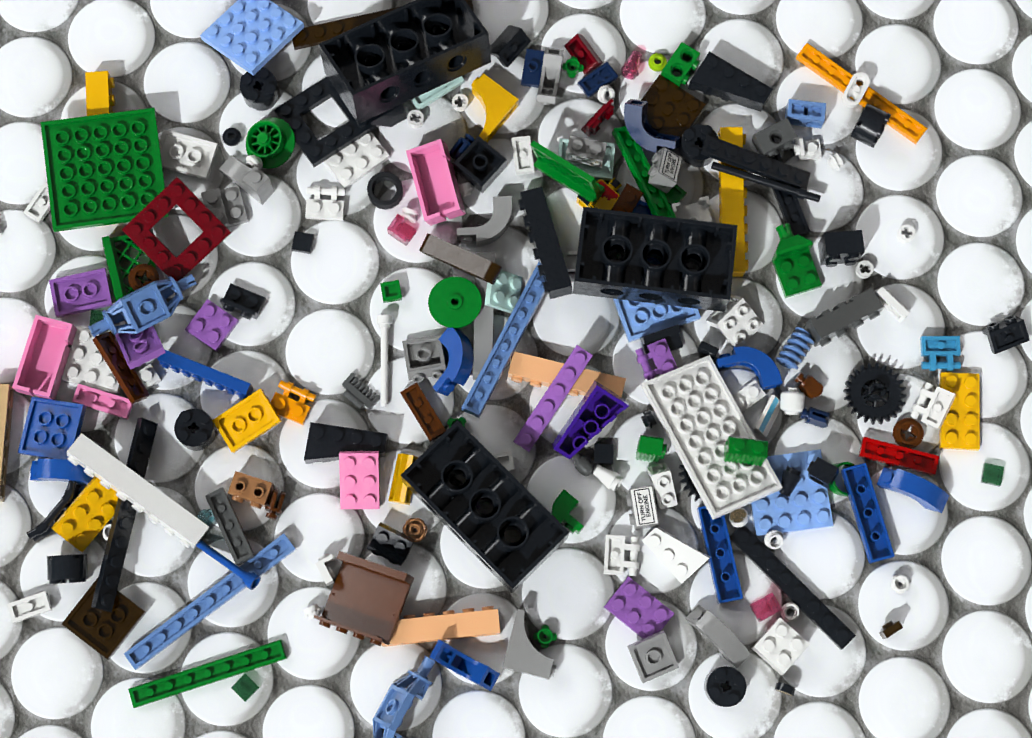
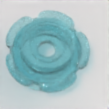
[197,509,215,526]

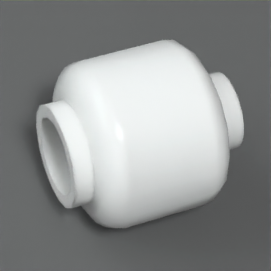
[780,387,805,415]

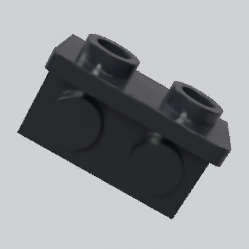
[220,283,266,320]
[982,315,1030,354]
[367,522,415,566]

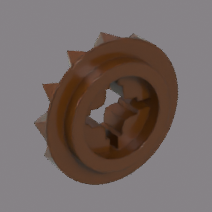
[128,264,159,291]
[892,418,924,449]

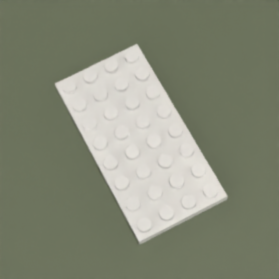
[641,355,783,520]

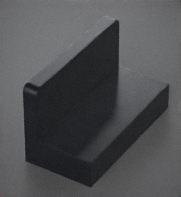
[490,25,531,68]
[640,325,683,354]

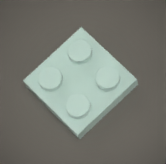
[485,270,523,313]

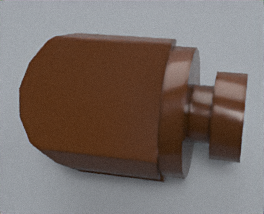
[794,372,823,399]
[265,489,286,520]

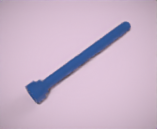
[196,540,261,590]

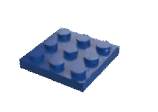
[18,397,87,460]

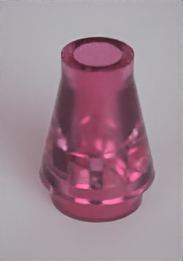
[621,51,642,80]

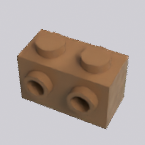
[228,471,274,509]

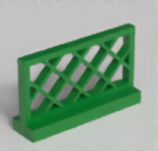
[530,140,605,205]
[102,235,156,301]

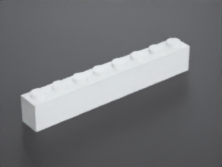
[67,433,209,548]

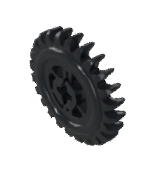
[843,362,907,425]

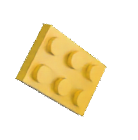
[213,389,282,453]

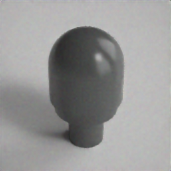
[572,452,594,476]

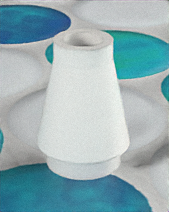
[593,465,623,491]

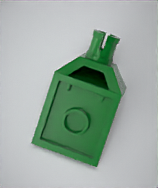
[772,223,822,298]

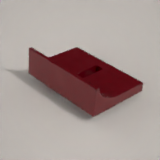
[581,99,614,136]

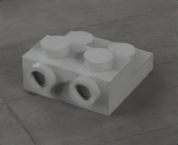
[199,185,248,228]
[402,335,446,382]

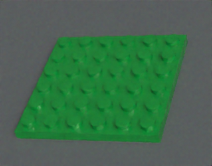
[40,108,169,232]

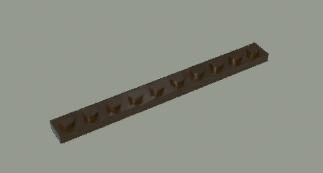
[292,0,474,50]

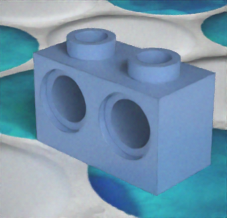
[785,99,826,129]

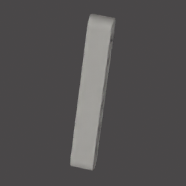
[473,252,495,380]

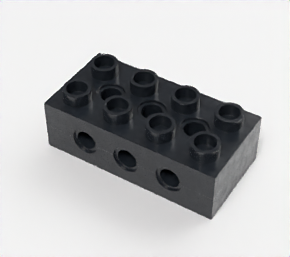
[319,0,491,124]
[572,207,738,312]
[401,420,570,593]

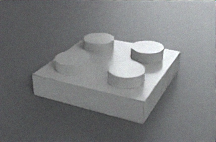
[627,631,679,683]

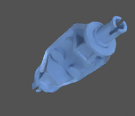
[88,274,197,337]
[372,656,436,738]

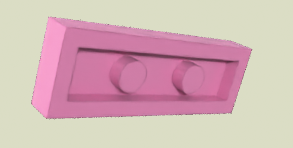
[72,383,134,420]

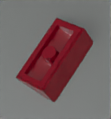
[564,34,603,75]

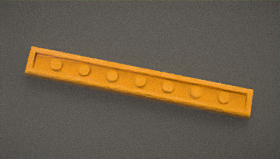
[795,43,928,144]

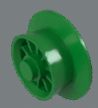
[246,117,295,169]
[428,277,482,328]

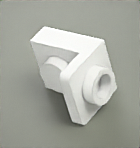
[794,138,822,161]
[315,553,336,586]

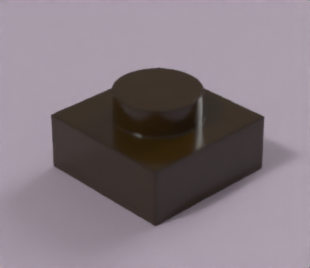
[879,620,903,640]

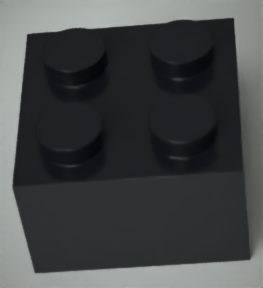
[454,136,507,193]
[818,230,865,267]

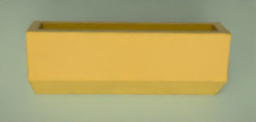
[389,453,418,505]

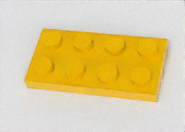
[939,372,980,451]
[51,476,118,552]

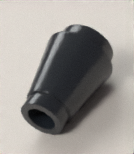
[779,466,802,497]

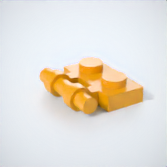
[271,380,316,425]

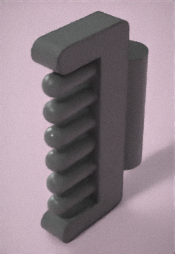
[342,373,380,409]

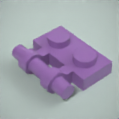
[635,338,678,380]

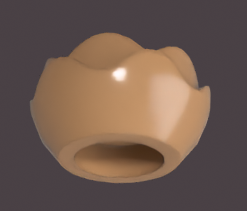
[403,518,427,542]

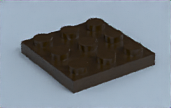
[641,75,706,150]
[62,578,146,660]

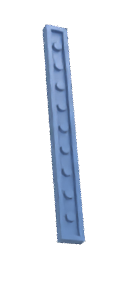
[461,262,545,418]
[124,533,296,670]

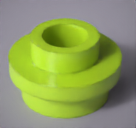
[648,53,667,72]

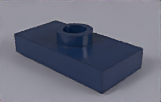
[521,49,545,88]
[577,62,618,98]

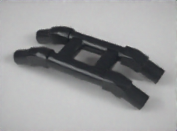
[26,481,81,542]

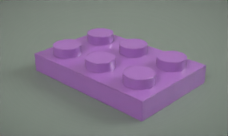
[49,268,113,318]
[115,326,166,370]
[604,576,675,639]

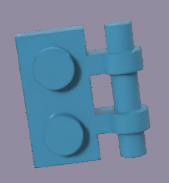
[920,336,961,371]

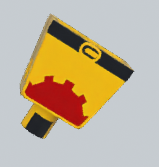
[576,178,622,210]

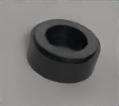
[775,682,796,696]

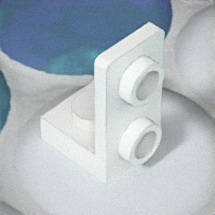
[647,462,678,510]

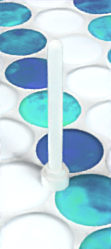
[377,315,392,407]

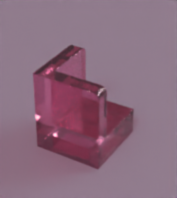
[387,214,416,246]
[750,592,782,622]

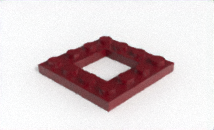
[122,177,231,281]

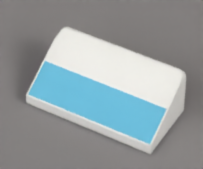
[754,395,780,437]

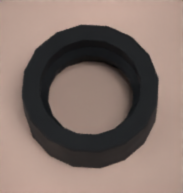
[367,172,403,210]

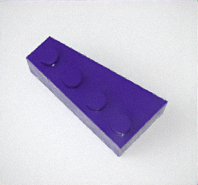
[552,381,629,459]

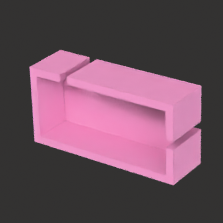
[406,139,466,226]
[12,315,77,400]

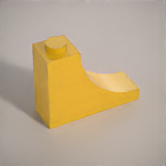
[472,73,519,143]

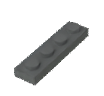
[205,487,255,566]

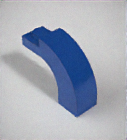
[432,327,474,396]
[715,346,783,391]
[30,459,93,485]
[877,467,949,513]
[429,640,500,691]

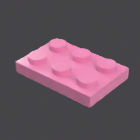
[339,451,380,509]

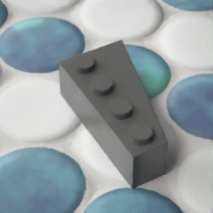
[803,288,883,347]

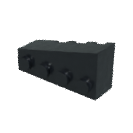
[688,51,773,112]
[304,422,389,464]

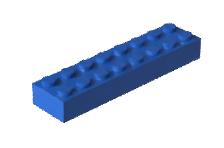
[157,349,254,399]
[841,463,895,564]
[697,506,743,604]

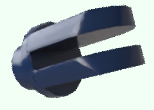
[450,133,475,160]
[799,406,830,428]

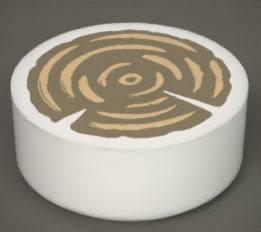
[729,508,749,527]

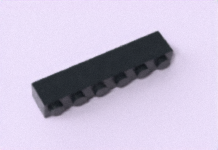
[518,187,572,299]

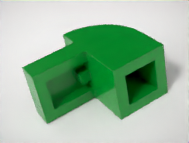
[551,490,584,534]

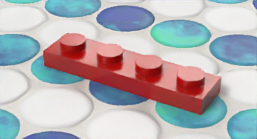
[858,437,939,476]

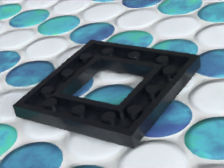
[274,77,377,167]

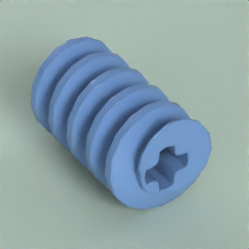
[776,327,815,370]

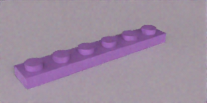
[513,345,593,452]

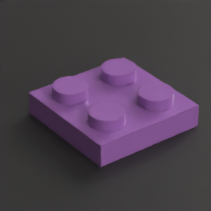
[185,299,239,352]

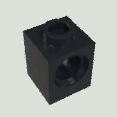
[807,457,839,489]

